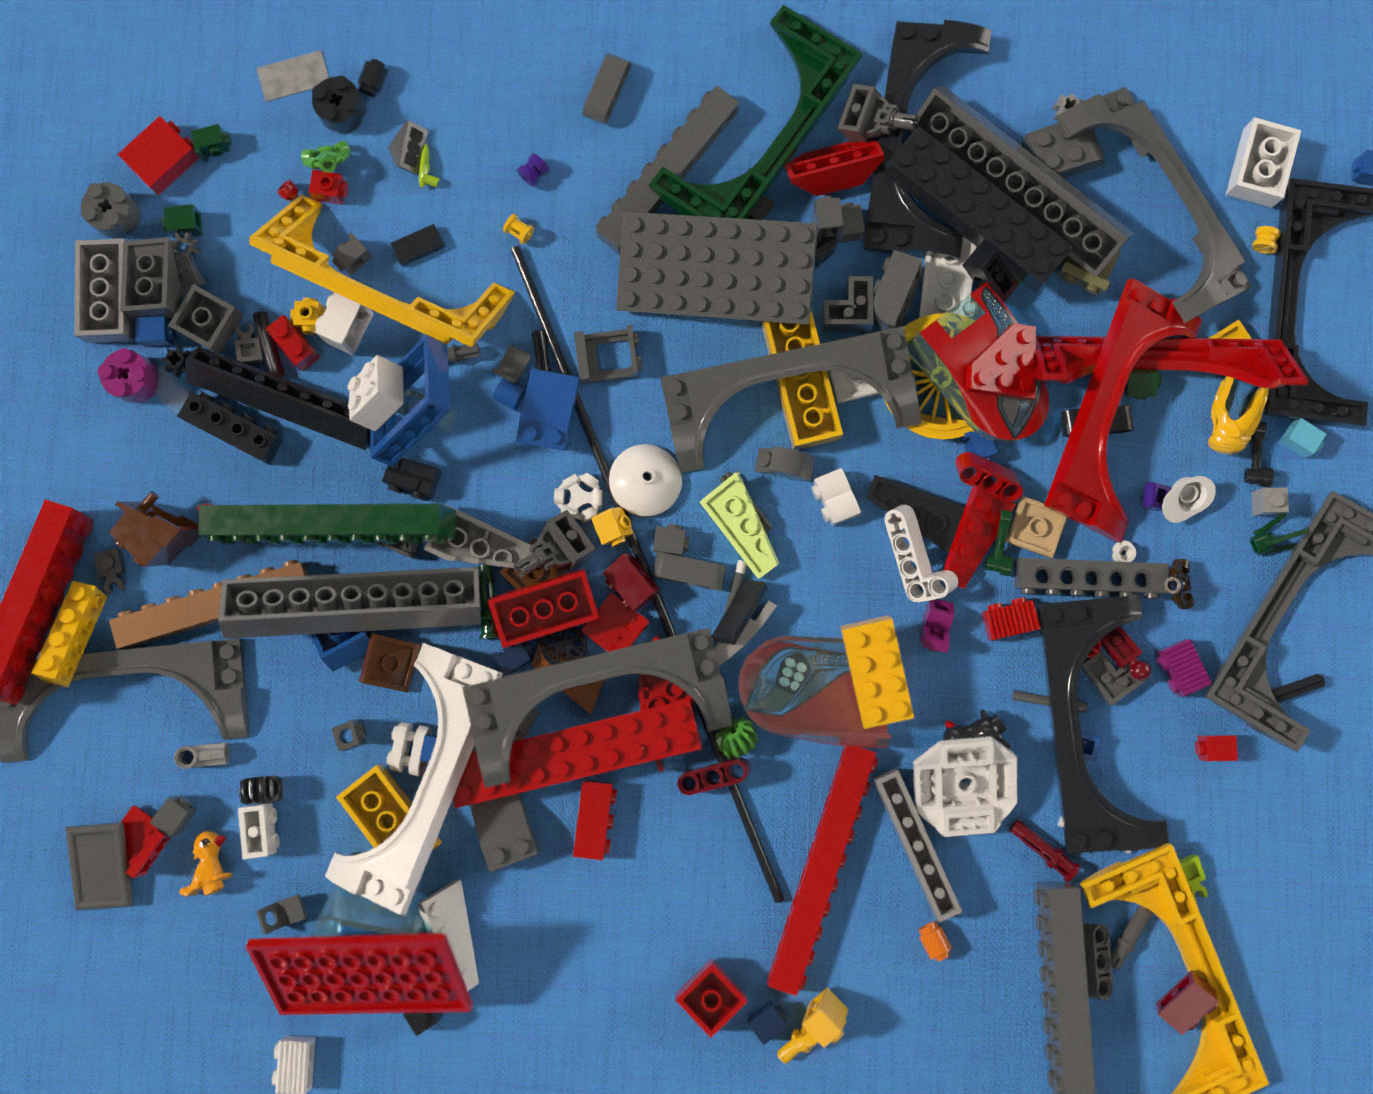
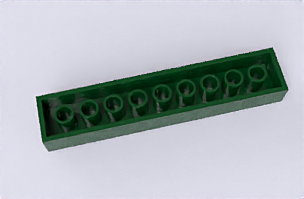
[198,503,456,545]

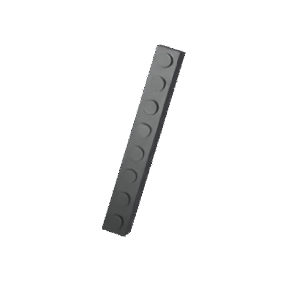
[596,86,739,255]

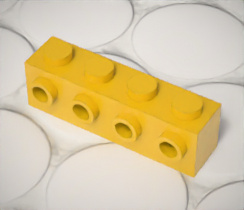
[32,581,107,688]

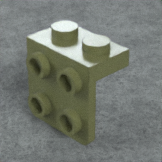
[1056,251,1120,295]

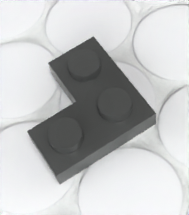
[1082,651,1151,706]

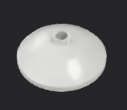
[609,444,682,517]

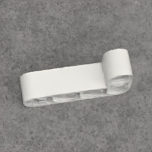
[885,505,958,602]

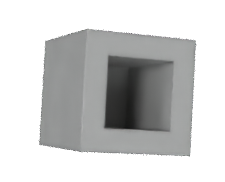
[1251,488,1289,516]

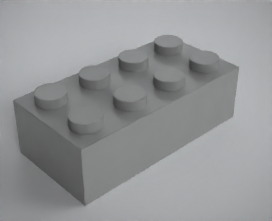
[74,239,135,343]

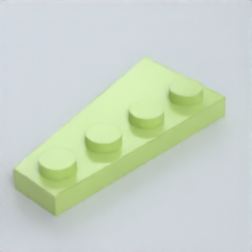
[700,471,779,579]

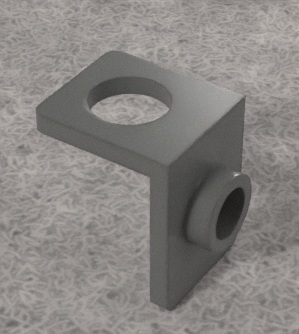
[492,345,531,384]
[332,719,367,751]
[256,894,307,935]

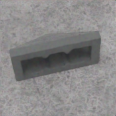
[388,120,428,175]

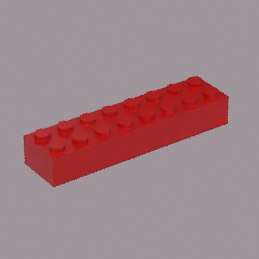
[0,499,94,705]

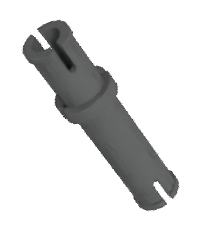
[1111,905,1153,971]

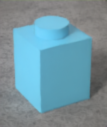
[1279,418,1326,458]

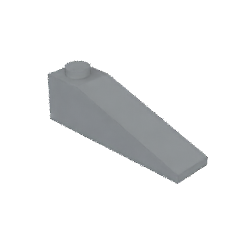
[424,505,533,568]

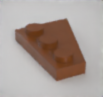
[531,642,605,714]

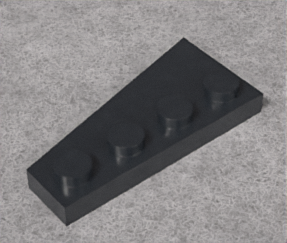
[866,475,965,553]

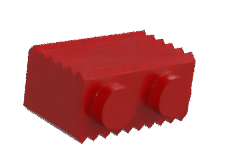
[266,315,320,371]
[981,597,1041,641]

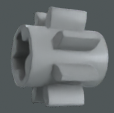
[1052,93,1082,120]

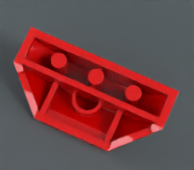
[785,141,885,196]

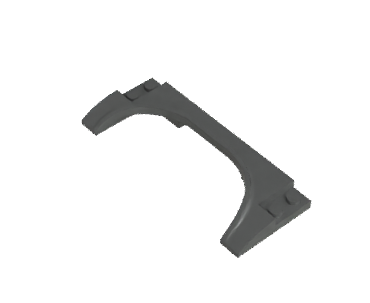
[1056,87,1252,323]
[660,326,921,473]
[1204,491,1373,752]
[462,628,732,788]
[0,638,250,763]

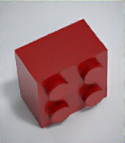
[675,958,748,1038]

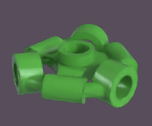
[301,140,351,173]

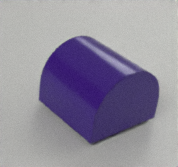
[1142,482,1171,511]

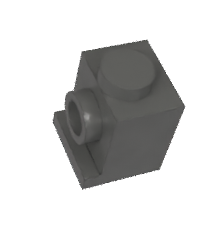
[332,232,372,275]

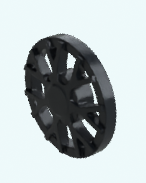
[540,627,587,665]

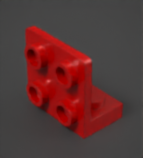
[582,593,650,652]
[121,805,171,878]

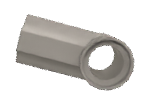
[174,742,230,769]

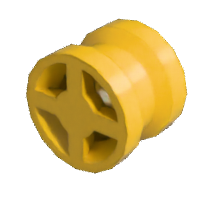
[1252,226,1281,254]

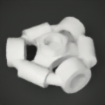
[554,473,603,523]

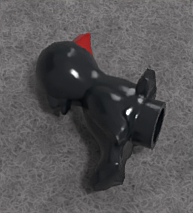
[943,709,1011,750]

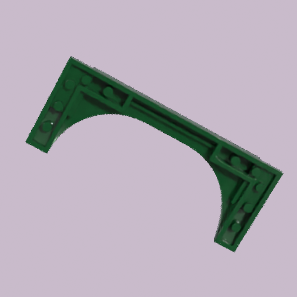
[649,5,863,219]

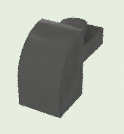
[755,446,815,481]

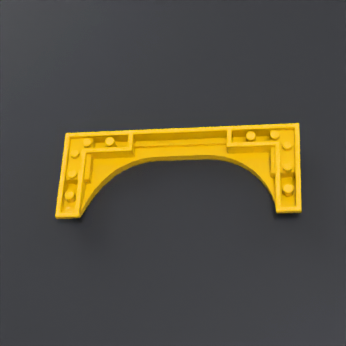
[249,194,515,347]
[1080,843,1269,1094]

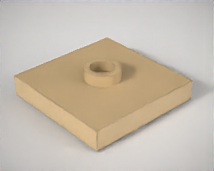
[1005,496,1067,559]

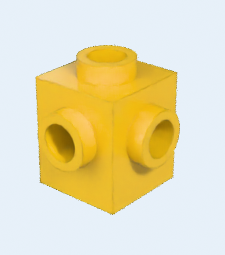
[290,298,326,335]

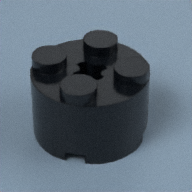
[312,75,366,134]

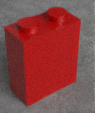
[117,116,200,196]

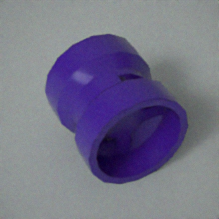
[516,153,550,187]

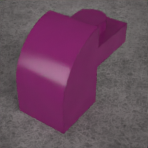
[919,599,954,653]

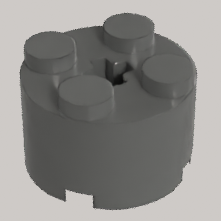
[81,182,140,239]

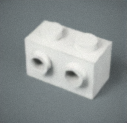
[238,803,279,859]

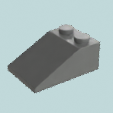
[120,237,182,320]
[470,793,540,872]

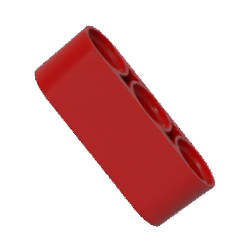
[955,452,1023,502]

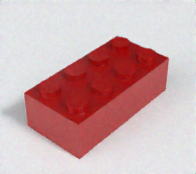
[488,568,599,648]

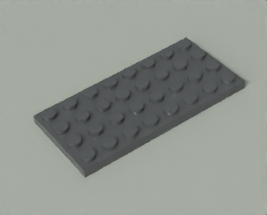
[616,212,818,325]

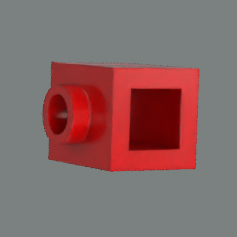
[308,170,349,205]

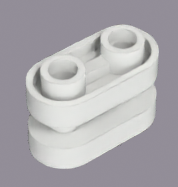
[387,721,432,776]

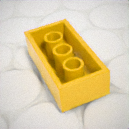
[840,615,914,729]
[336,764,442,851]

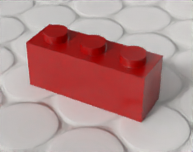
[573,779,617,861]

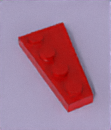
[941,487,1016,589]

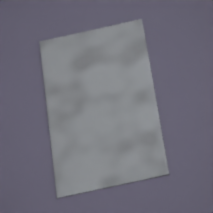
[257,50,329,101]

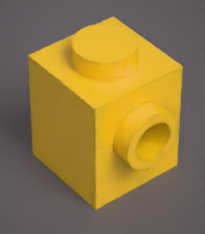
[591,507,633,547]

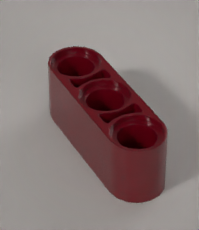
[677,757,751,795]

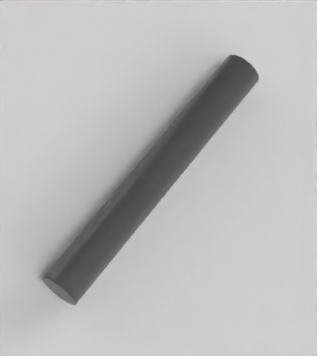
[1012,690,1088,713]

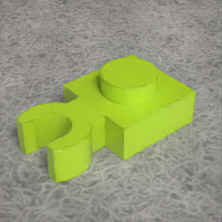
[1179,854,1208,902]

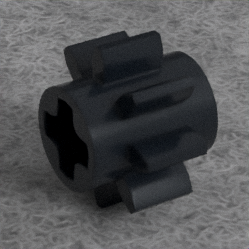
[161,345,191,378]

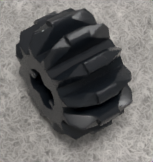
[239,776,284,805]

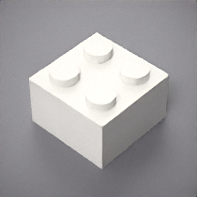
[315,292,374,356]
[348,355,404,431]

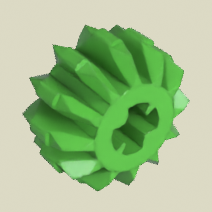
[715,717,759,759]

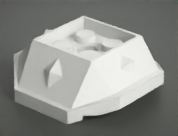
[913,737,1017,837]

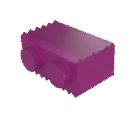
[1157,639,1212,697]

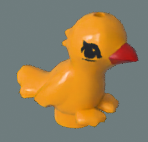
[179,831,233,897]

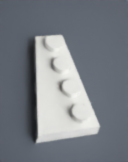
[417,880,479,991]

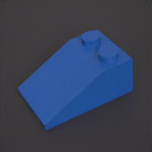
[516,369,580,451]
[311,631,371,672]

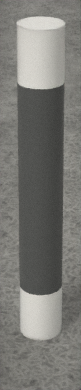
[723,560,747,616]

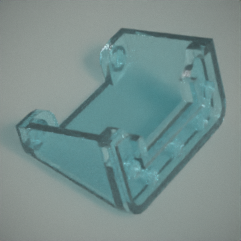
[311,886,427,937]

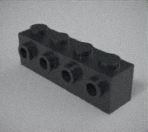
[177,391,283,465]

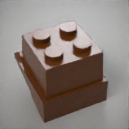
[109,491,200,567]

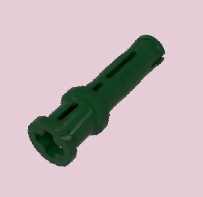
[478,564,499,640]

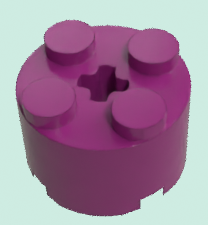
[98,348,160,403]

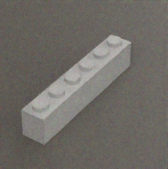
[872,768,962,922]

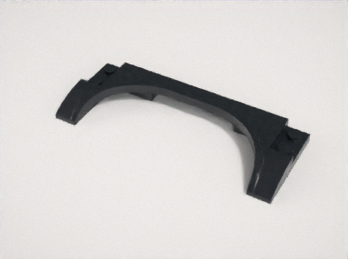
[864,20,992,260]
[1264,178,1373,427]
[1038,595,1169,854]

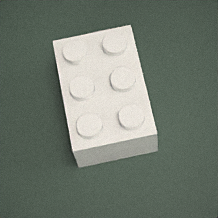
[1226,117,1301,208]

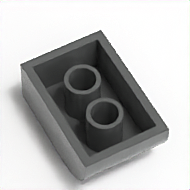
[1021,123,1106,179]
[873,250,923,331]

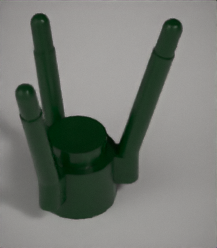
[1250,513,1310,556]

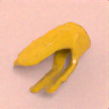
[1208,376,1269,455]

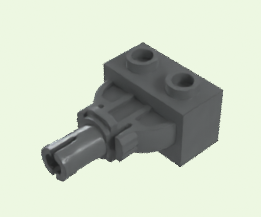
[838,84,919,143]
[513,510,596,577]

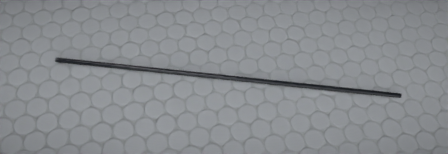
[510,246,784,903]

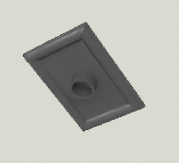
[65,822,133,911]

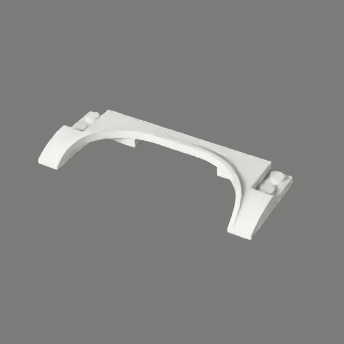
[325,642,503,915]

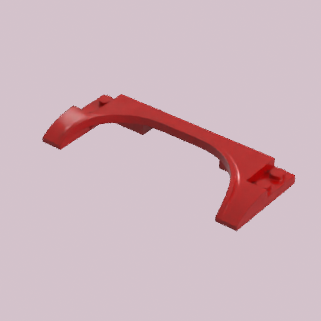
[1044,278,1202,543]
[1036,335,1308,388]

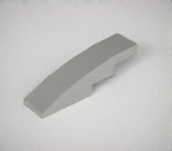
[715,601,776,666]

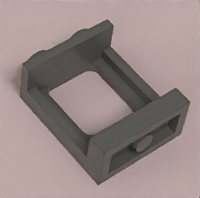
[574,325,642,385]

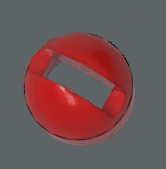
[276,179,298,201]

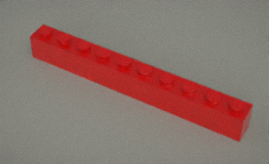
[766,746,878,996]

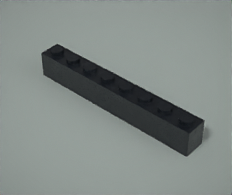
[186,346,371,450]

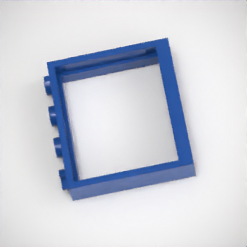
[371,334,451,467]

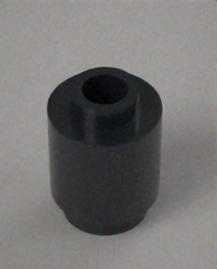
[357,58,388,97]

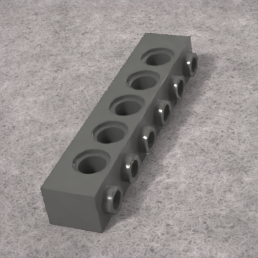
[1014,558,1168,599]

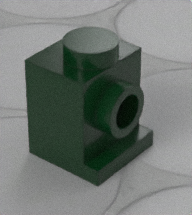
[191,124,233,162]

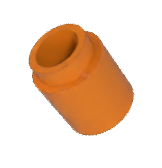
[918,921,952,962]

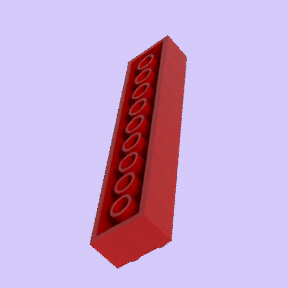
[453,699,703,808]

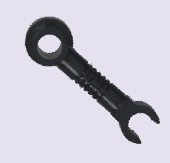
[1243,422,1274,487]

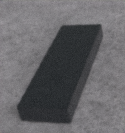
[711,580,768,645]

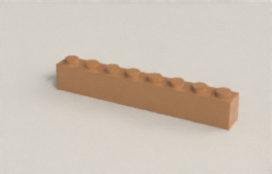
[109,560,310,649]

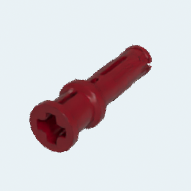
[1008,819,1081,882]

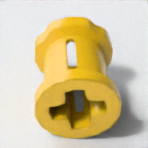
[503,214,534,245]

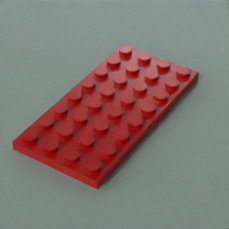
[245,933,473,1015]

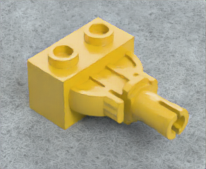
[777,987,848,1064]

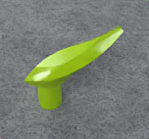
[419,144,439,188]

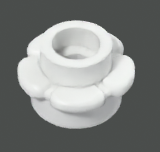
[1112,541,1136,562]

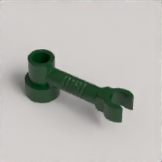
[985,510,1013,576]

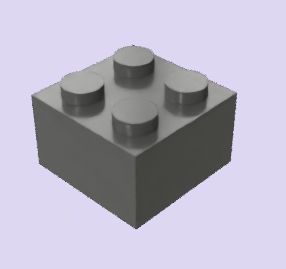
[168,284,244,354]

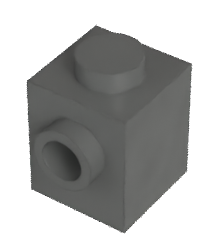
[653,524,690,556]
[150,795,197,837]

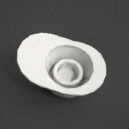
[1162,476,1216,523]

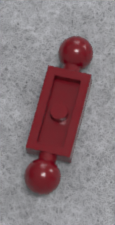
[1100,626,1151,681]

